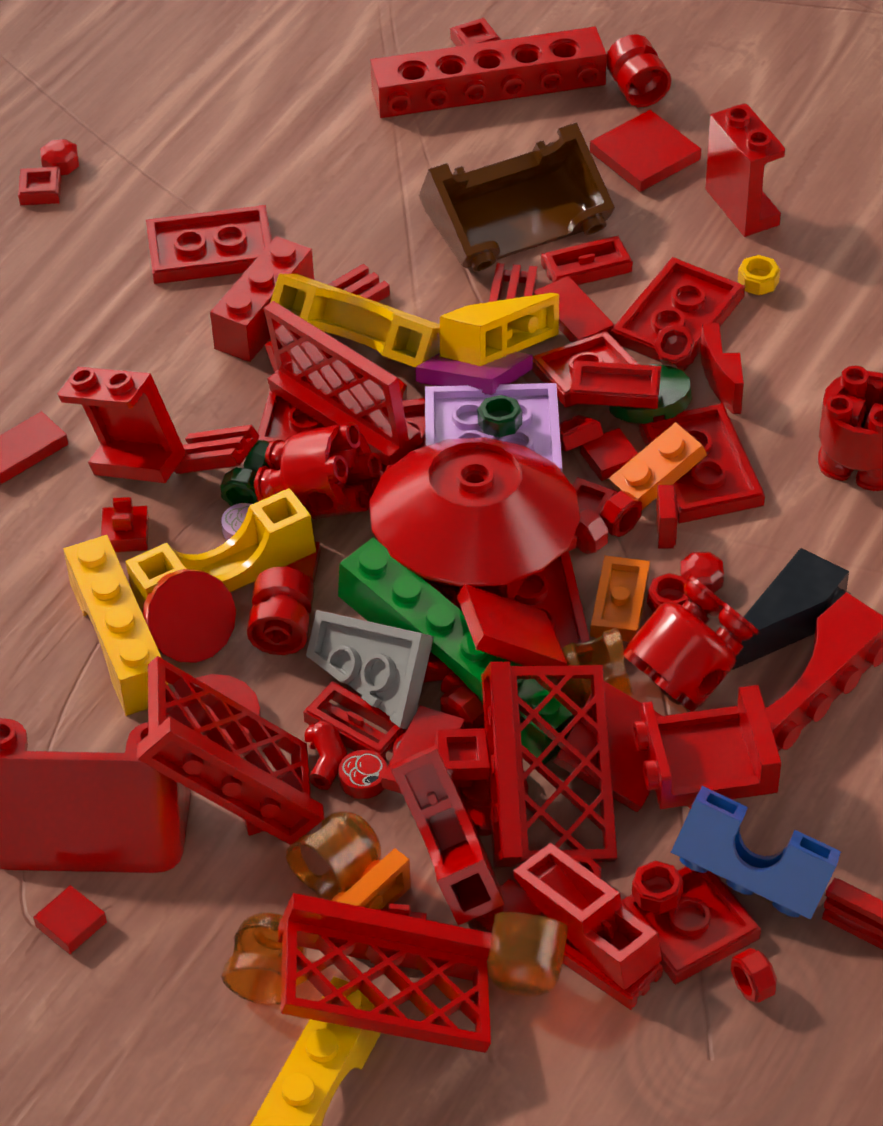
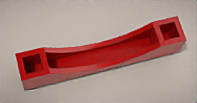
[687,592,883,809]

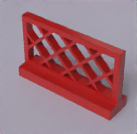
[264,301,422,466]
[137,656,324,846]
[481,662,618,868]
[278,893,493,1053]

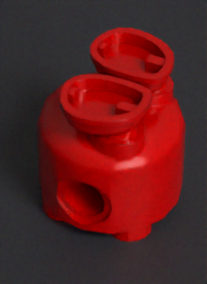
[818,365,883,491]
[254,422,383,519]
[621,575,760,712]

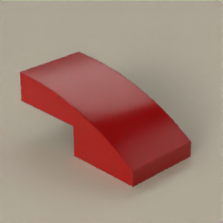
[700,323,744,414]

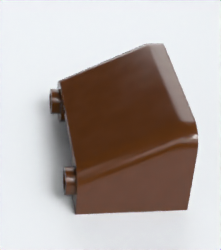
[419,122,615,271]

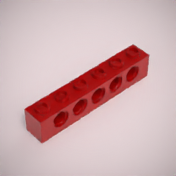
[370,26,607,118]

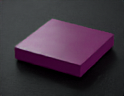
[416,352,533,395]

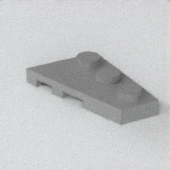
[306,610,434,729]

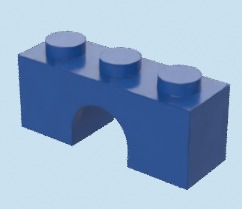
[671,786,841,920]

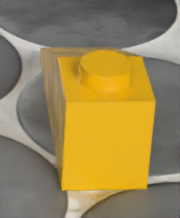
[439,293,559,366]

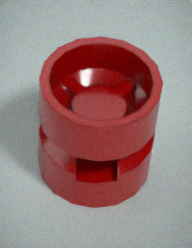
[606,34,672,107]
[247,567,314,655]

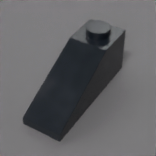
[732,548,851,670]

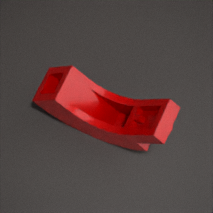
[390,745,505,926]

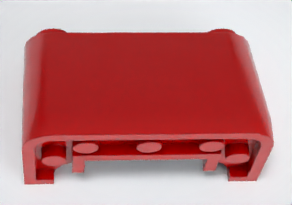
[0,718,191,873]

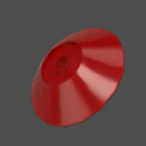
[369,437,581,587]

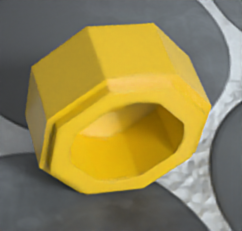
[738,255,780,295]

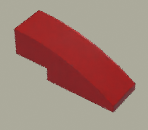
[513,843,662,990]

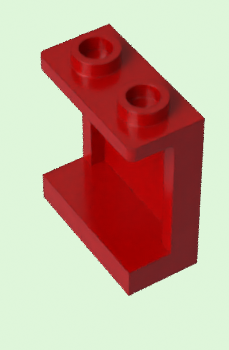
[705,103,785,237]
[57,366,186,483]
[633,685,781,809]

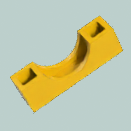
[270,274,440,368]
[125,488,316,612]
[63,535,168,716]
[250,976,381,1126]

